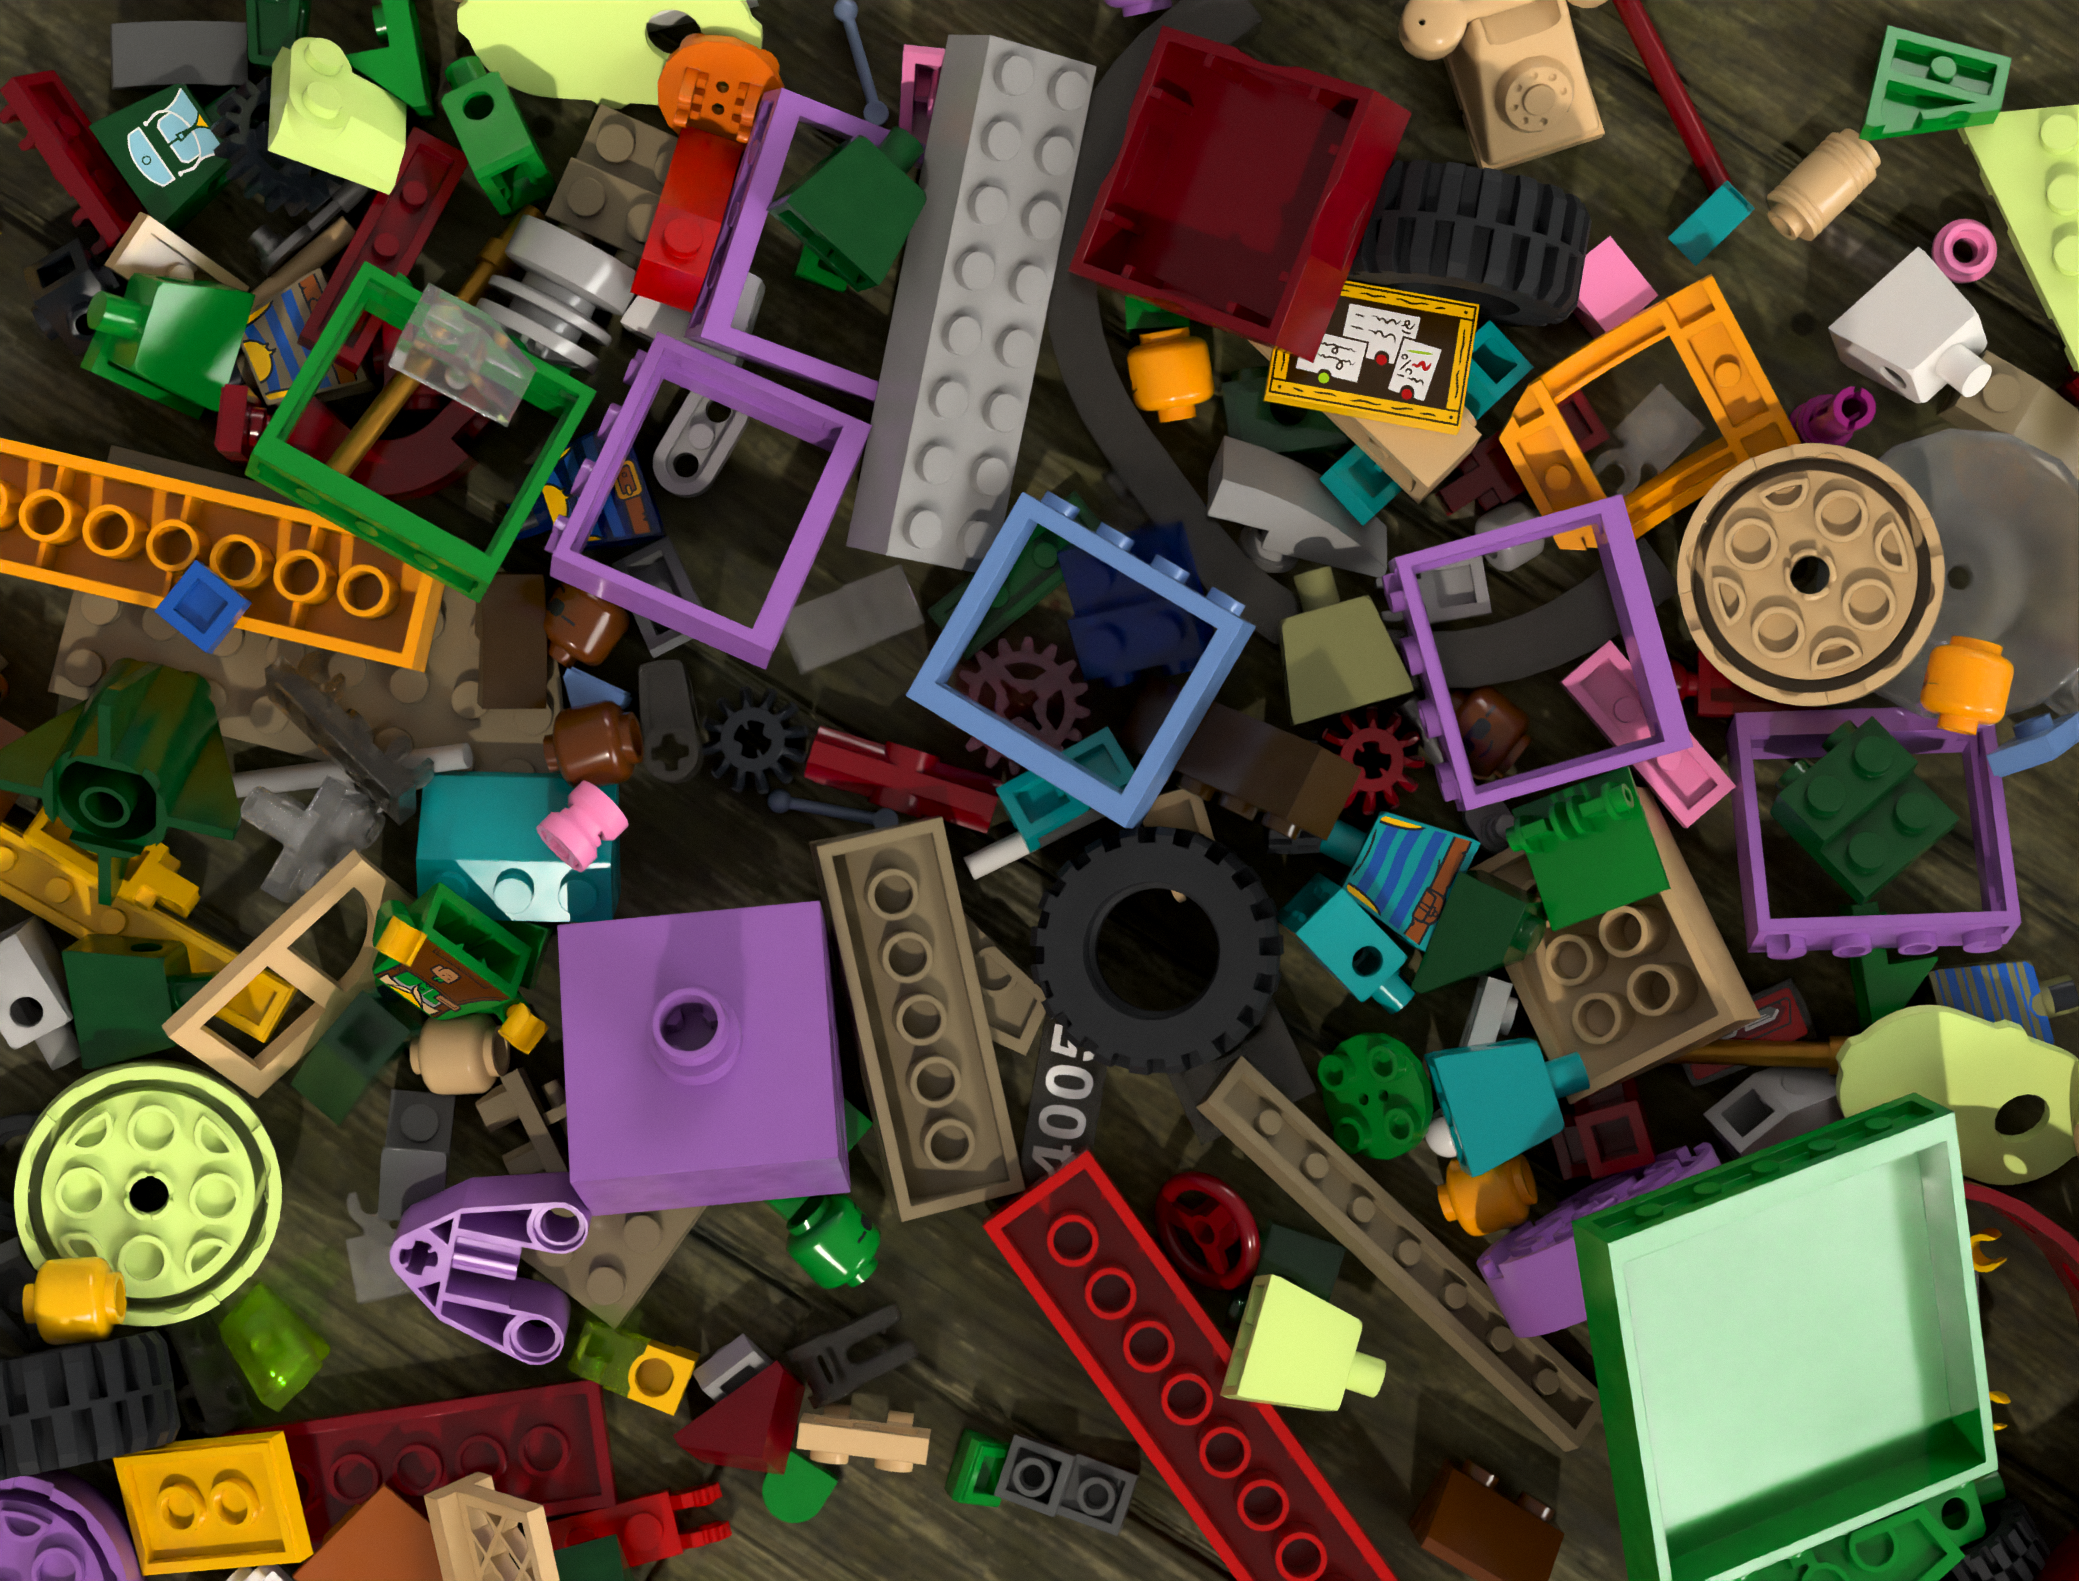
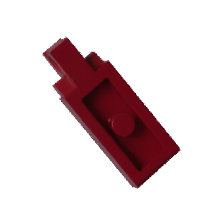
[1434,389,1610,516]

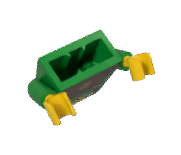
[372,882,549,1055]

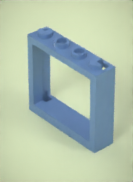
[906,490,1256,829]

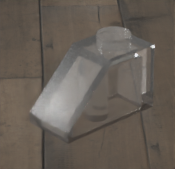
[388,283,537,427]

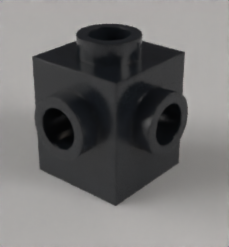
[23,238,127,356]

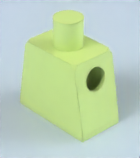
[1220,1274,1386,1411]

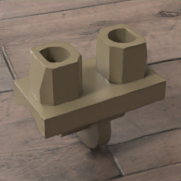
[475,1067,569,1175]

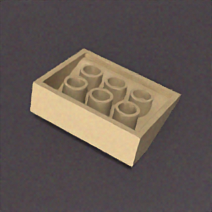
[1467,787,1761,1104]

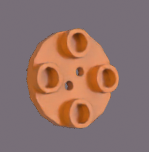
[658,33,784,151]

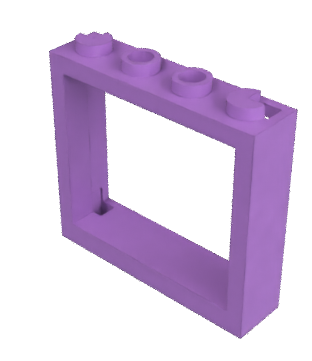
[684,88,926,407]
[544,331,872,670]
[1382,494,1693,811]
[1725,706,2022,960]

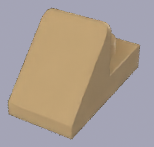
[104,212,250,292]

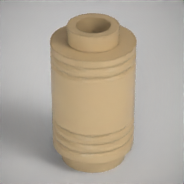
[1767,128,1881,241]

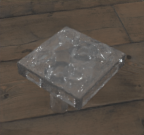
[240,775,390,904]

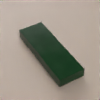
[927,491,1101,661]

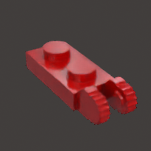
[547,1482,732,1567]

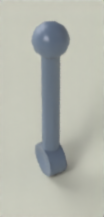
[833,0,889,127]
[767,788,898,829]

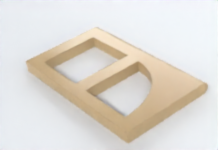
[161,849,417,1099]

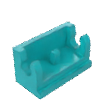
[996,726,1135,853]

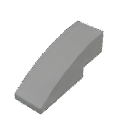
[1207,436,1387,578]

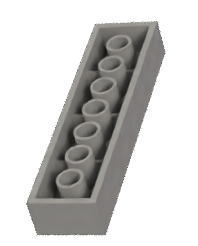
[846,35,1097,573]

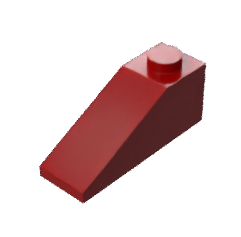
[630,125,744,313]

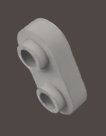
[653,391,750,498]

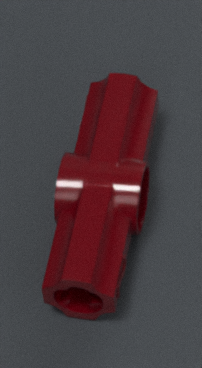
[804,725,1003,834]

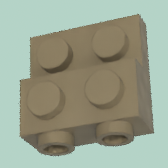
[545,104,678,271]

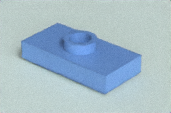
[1986,711,2079,778]

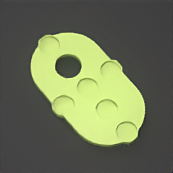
[457,0,763,109]
[1836,1005,2079,1185]

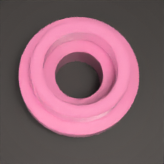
[1931,219,1997,284]

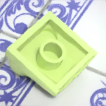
[268,37,407,195]

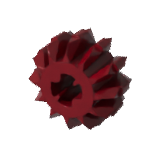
[1321,706,1425,815]

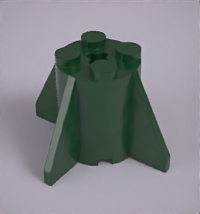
[0,657,241,906]

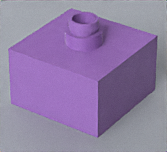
[557,901,851,1216]

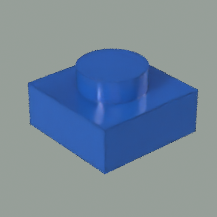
[154,560,252,654]

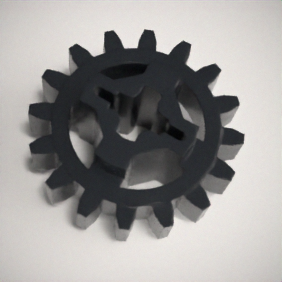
[211,77,344,216]

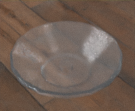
[1816,428,2079,719]

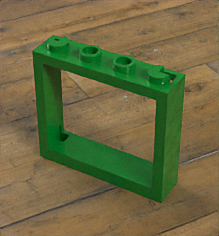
[245,261,597,603]

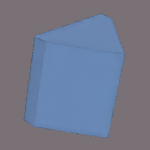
[563,667,633,709]

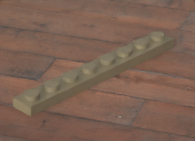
[1196,1056,1602,1452]

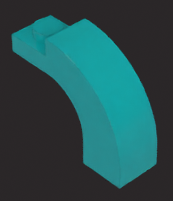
[1319,320,1534,526]

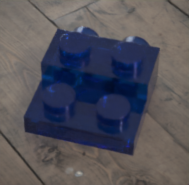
[1057,520,1215,688]

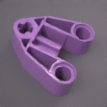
[389,1172,592,1365]

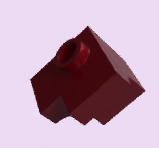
[1551,1077,1657,1180]

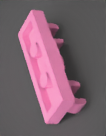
[1559,640,1736,828]

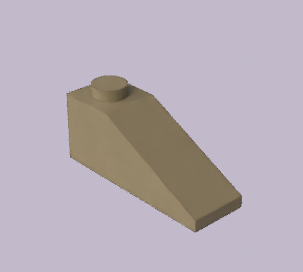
[1937,350,2079,497]

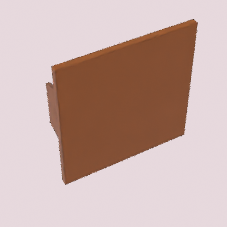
[292,1483,443,1581]

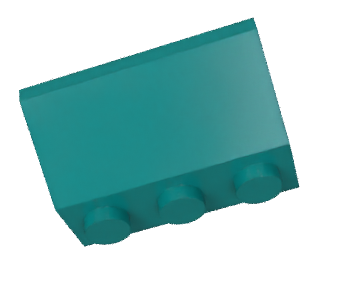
[416,771,621,922]

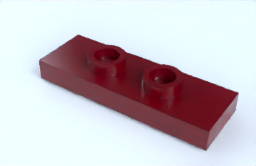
[215,384,273,468]

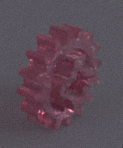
[955,636,1090,776]

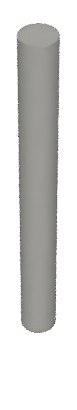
[231,743,473,798]

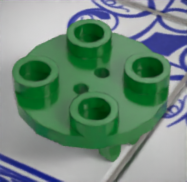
[1318,1032,1433,1160]

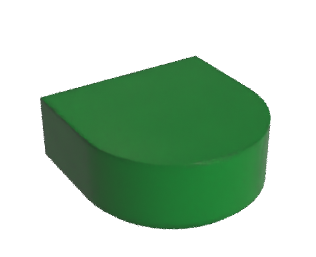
[762,1447,839,1523]

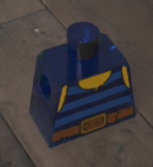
[506,427,667,553]

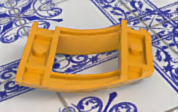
[1498,274,1801,550]

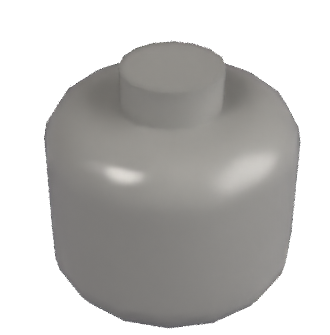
[1474,500,1545,572]

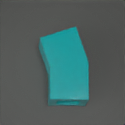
[1668,180,1755,266]

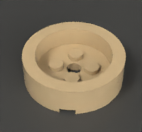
[1677,443,1945,707]

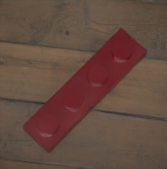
[297,126,469,374]

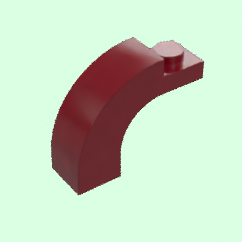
[286,375,504,501]

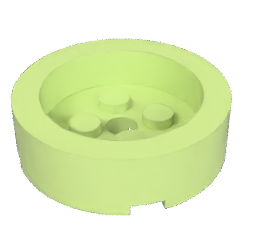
[14,1059,282,1326]

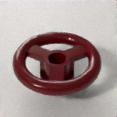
[1154,1171,1261,1290]

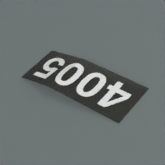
[1019,1013,1107,1188]

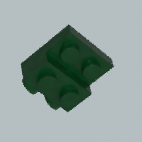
[1769,716,1959,906]

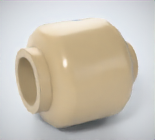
[410,1013,510,1096]

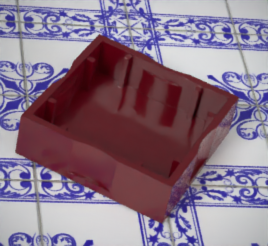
[1068,25,1411,363]

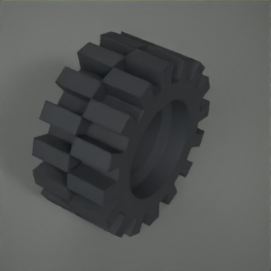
[1939,1497,2050,1581]

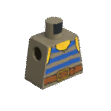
[229,268,378,411]

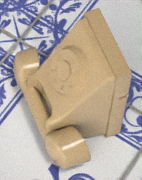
[1398,0,1608,170]

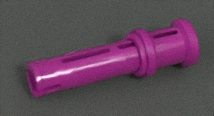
[1788,386,1876,446]

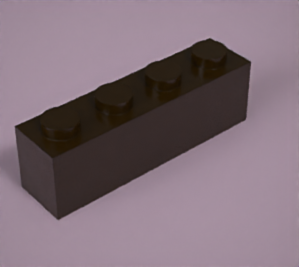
[1117,675,1362,841]

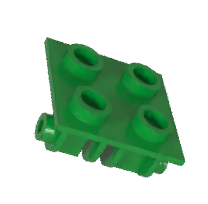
[1505,765,1671,931]

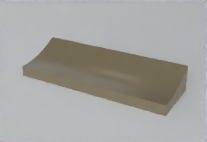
[809,815,1025,1222]

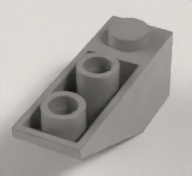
[1703,1033,1861,1160]

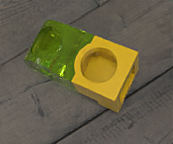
[567,1318,700,1416]

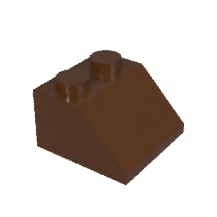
[1408,1458,1565,1581]

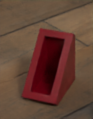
[673,1360,805,1475]

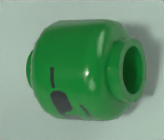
[786,1194,881,1289]

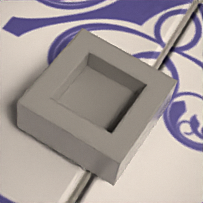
[692,1333,774,1403]

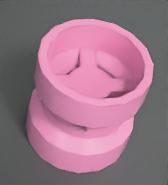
[536,780,629,873]

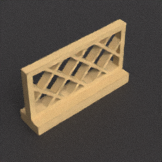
[424,1472,560,1581]

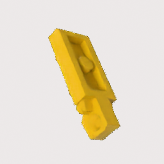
[23,806,200,919]

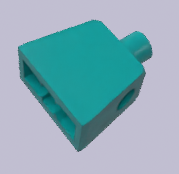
[1424,1038,1590,1177]

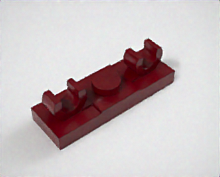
[0,70,150,255]

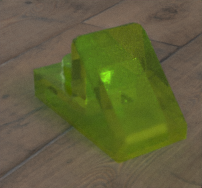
[217,1282,331,1413]

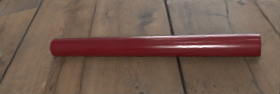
[1612,0,1735,196]

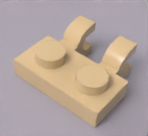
[796,1402,931,1473]

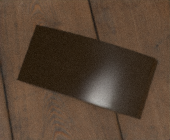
[475,572,547,709]

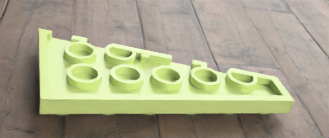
[1957,104,2079,373]

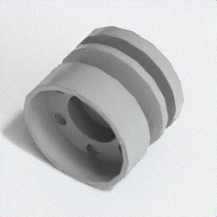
[473,214,636,376]

